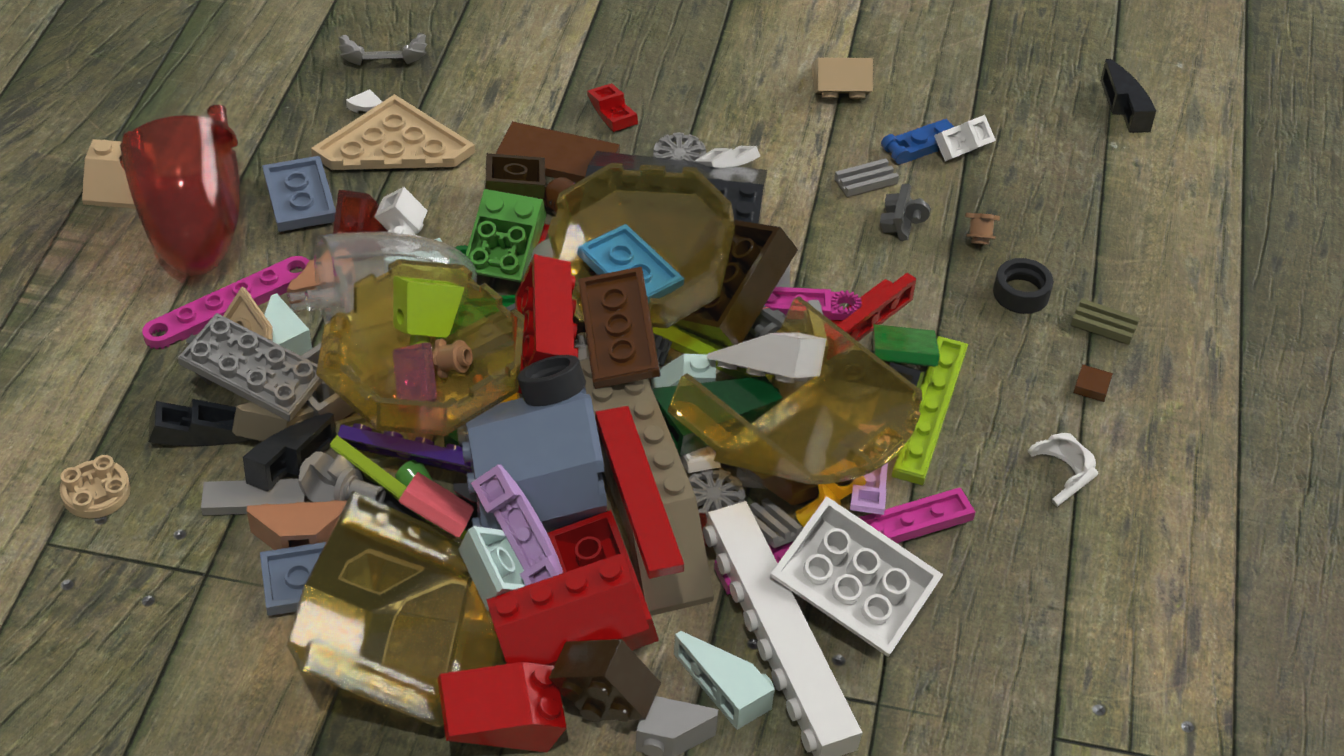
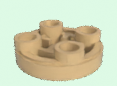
[60,455,131,519]

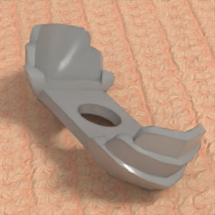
[338,33,427,65]

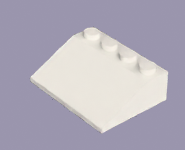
[770,496,943,657]

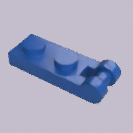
[881,119,954,164]

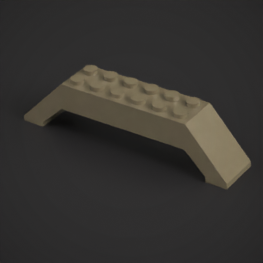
[579,358,714,616]

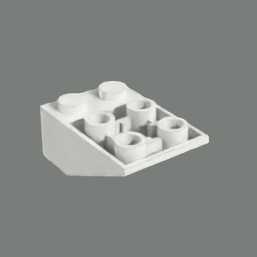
[707,332,827,383]

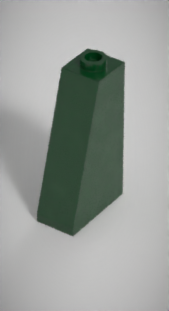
[652,376,783,457]

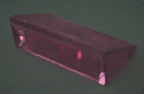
[393,342,437,411]

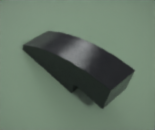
[1100,59,1156,133]
[148,399,254,446]
[243,412,336,491]

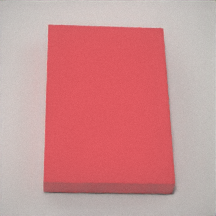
[399,472,475,537]

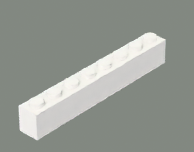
[703,501,862,756]

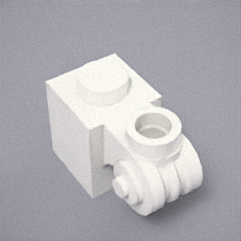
[374,187,427,252]

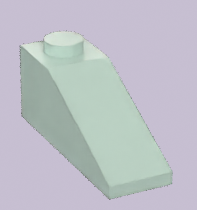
[674,631,775,730]

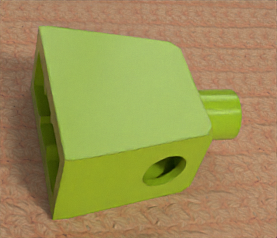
[393,276,464,354]

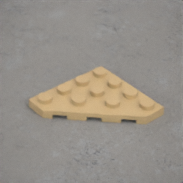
[311,94,475,170]

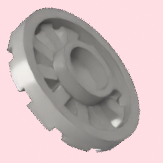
[653,132,706,162]
[688,469,745,522]

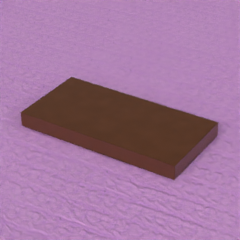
[495,121,620,184]
[578,266,661,389]

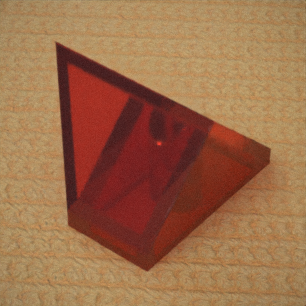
[332,190,388,253]

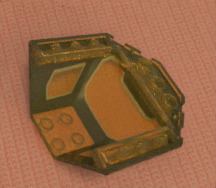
[287,491,507,728]

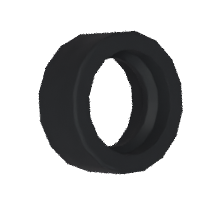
[993,258,1054,314]
[517,355,586,406]

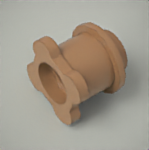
[965,213,1000,245]
[429,339,473,378]

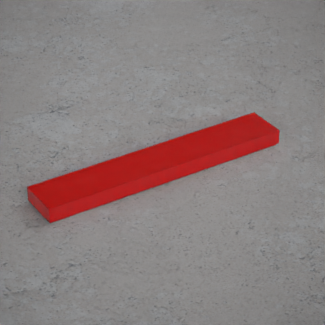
[595,406,684,579]

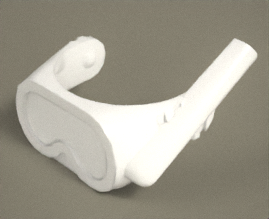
[1028,433,1098,507]

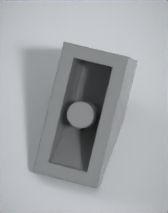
[636,696,719,756]

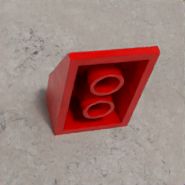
[437,662,567,753]

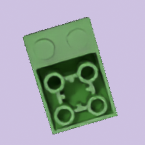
[461,189,546,282]

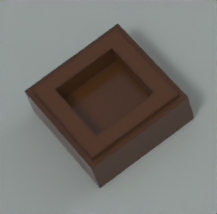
[1073,364,1113,402]

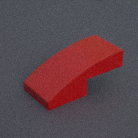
[587,83,638,132]

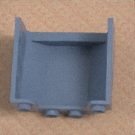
[457,387,607,533]

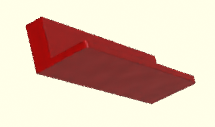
[825,273,916,359]

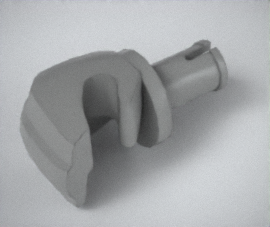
[298,452,386,506]

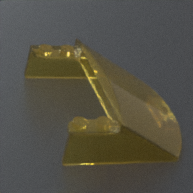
[667,296,922,484]

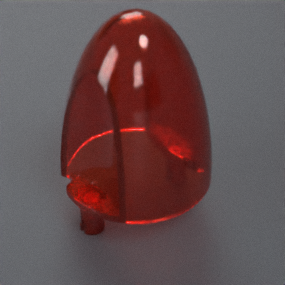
[119,105,240,276]

